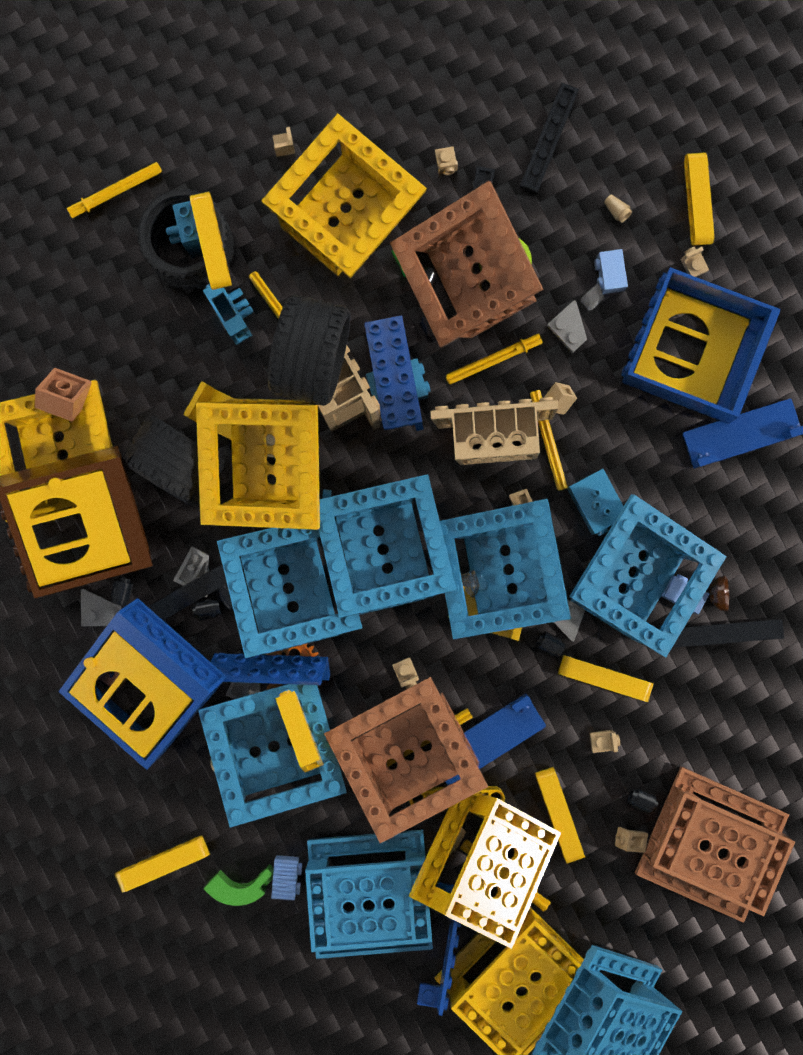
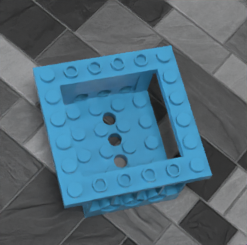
[319,474,456,618]
[569,494,727,658]
[440,499,571,639]
[217,528,362,658]
[198,684,347,827]
[305,830,433,959]
[531,945,683,1055]

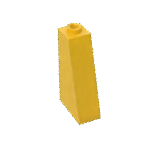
[275,690,324,772]

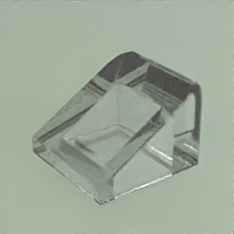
[581,284,604,310]
[461,570,480,598]

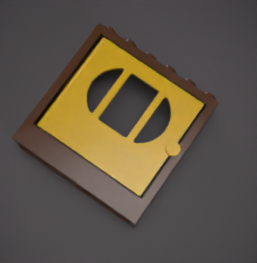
[0,446,153,598]

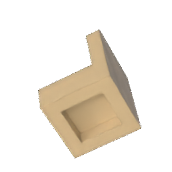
[273,127,295,157]
[544,382,577,415]

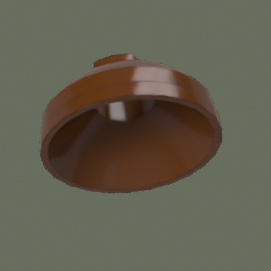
[709,576,729,611]

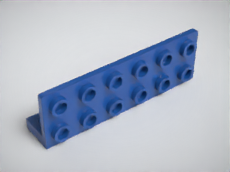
[365,315,424,431]
[682,399,803,469]
[211,653,330,685]
[445,693,546,786]
[417,882,461,1016]

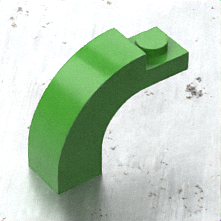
[204,864,274,906]

